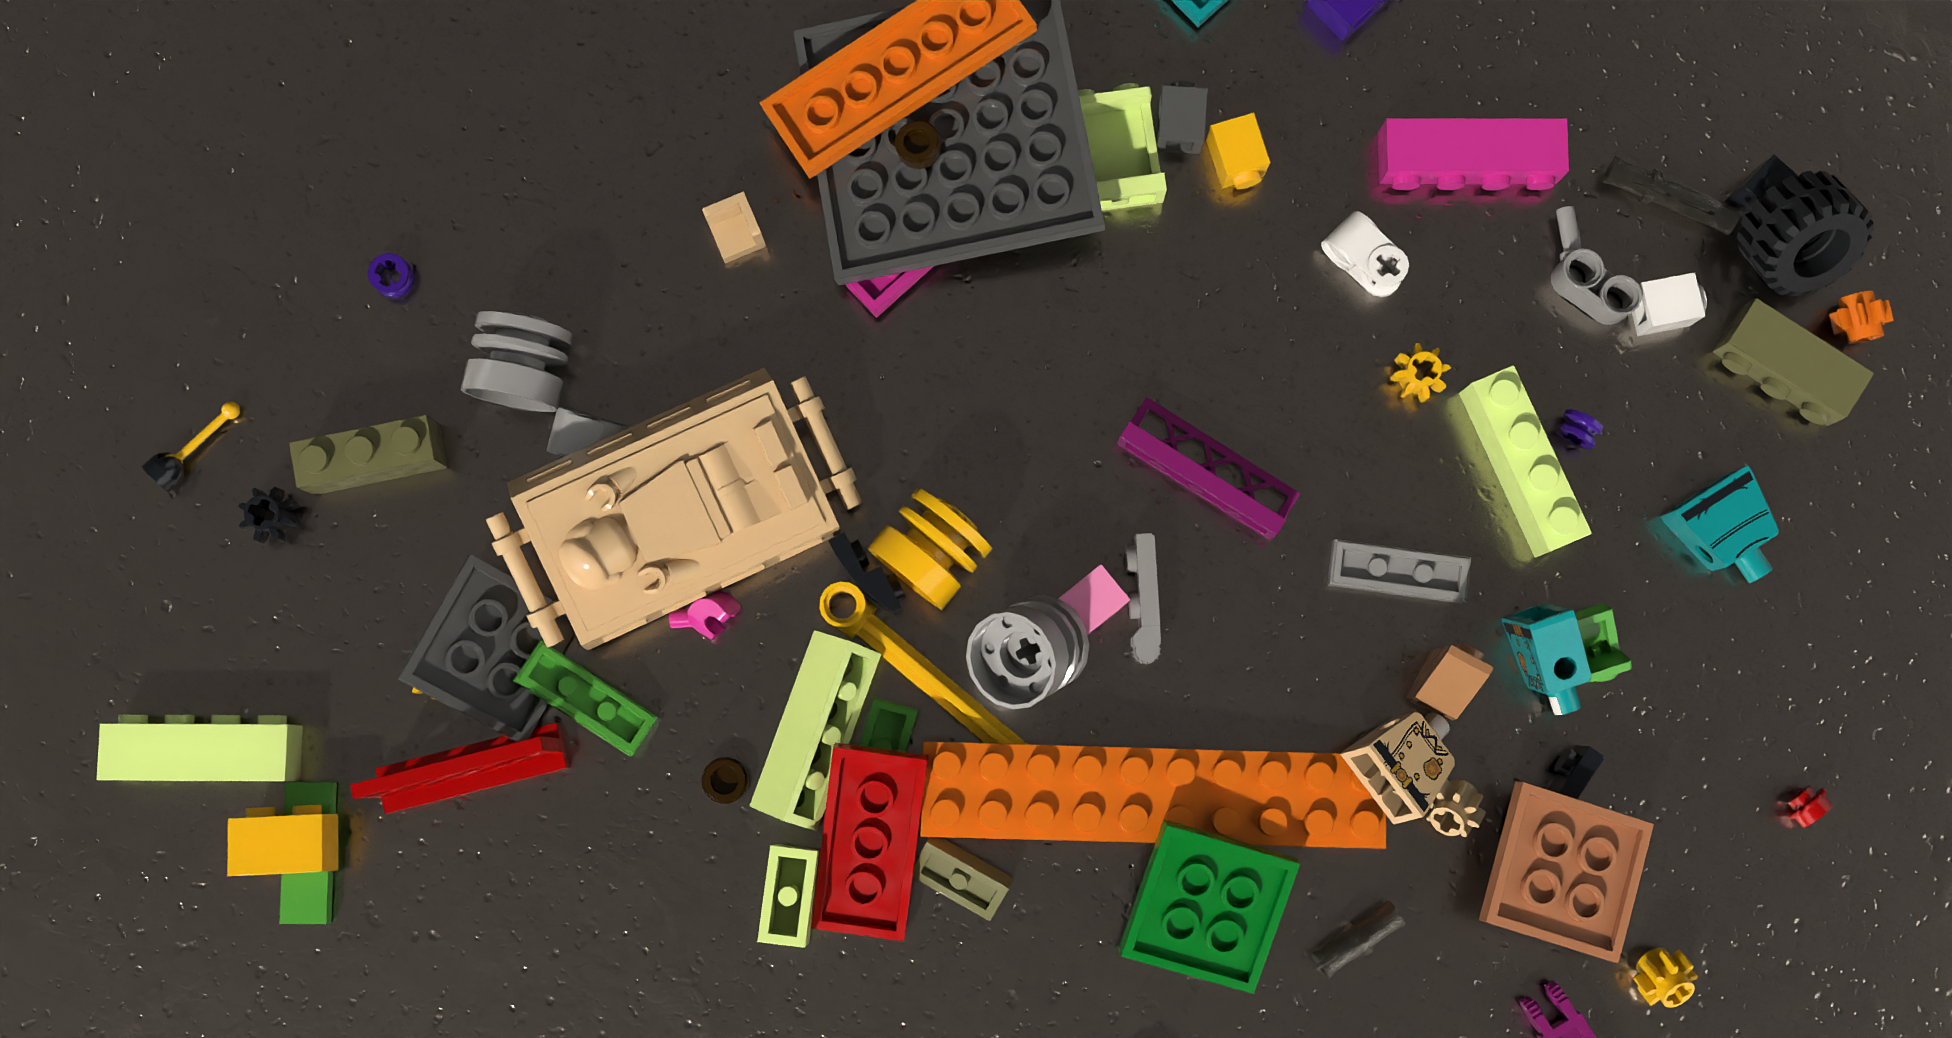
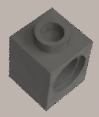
[1156,81,1208,154]

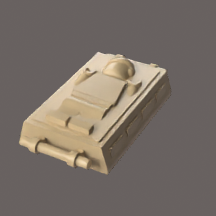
[485,367,862,651]

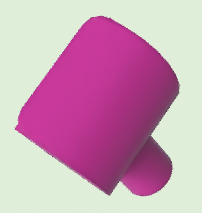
[669,591,741,640]

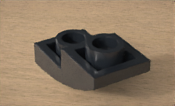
[828,532,906,615]

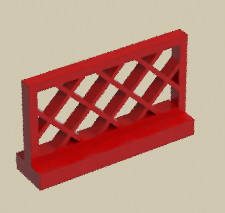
[350,723,570,814]

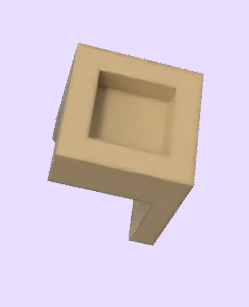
[702,191,767,263]

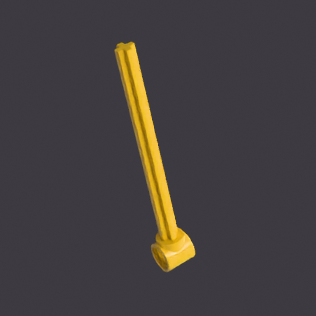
[819,581,1027,744]

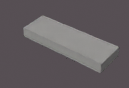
[1327,539,1471,604]

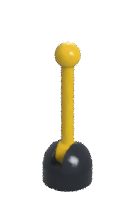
[141,401,240,493]

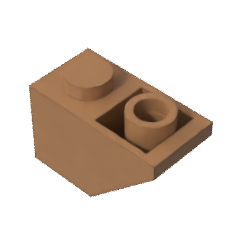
[1405,642,1494,721]

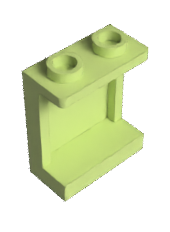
[1078,83,1167,211]

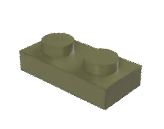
[913,837,1014,921]

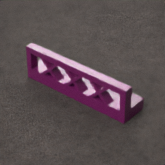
[1117,397,1301,540]

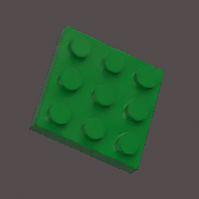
[1118,819,1300,994]

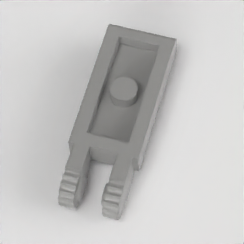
[1125,533,1161,665]

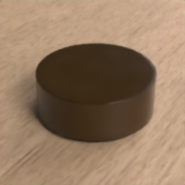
[895,120,942,169]
[701,757,750,804]

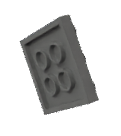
[397,554,581,742]

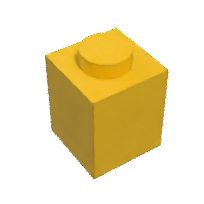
[1206,113,1270,190]

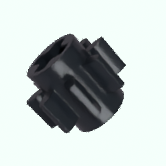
[238,487,300,544]

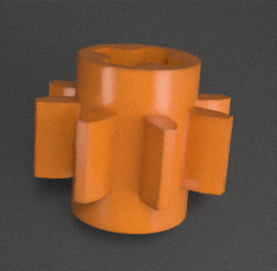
[1829,291,1894,344]

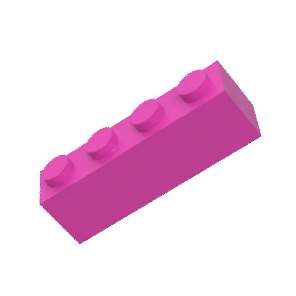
[1378,118,1569,190]

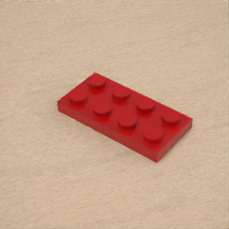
[811,742,929,941]

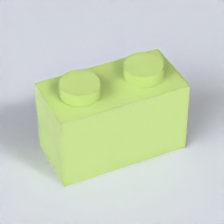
[757,844,821,948]

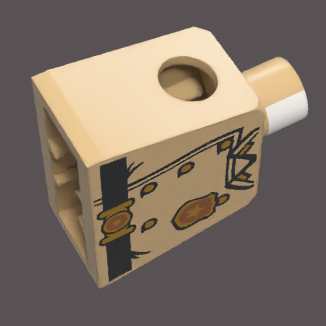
[1340,711,1455,824]

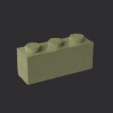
[1712,298,1874,426]
[289,415,448,495]

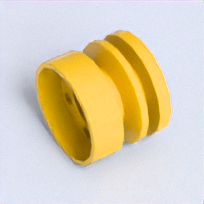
[868,488,992,610]

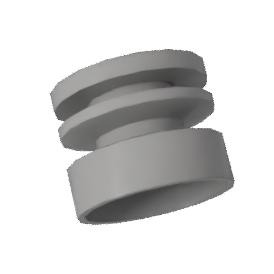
[460,311,573,412]
[966,595,1089,709]

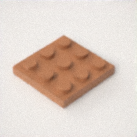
[1479,781,1654,964]

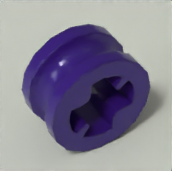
[368,253,414,298]
[1555,409,1603,450]

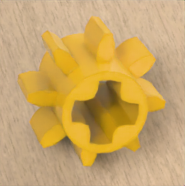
[1390,343,1451,403]
[1633,948,1698,1008]

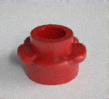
[1787,785,1833,828]

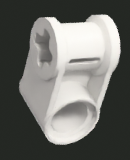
[1321,210,1409,297]

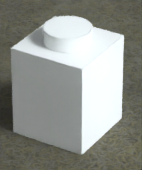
[1632,272,1707,336]

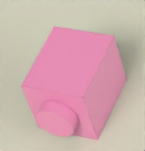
[1058,564,1130,636]

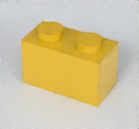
[227,805,338,876]

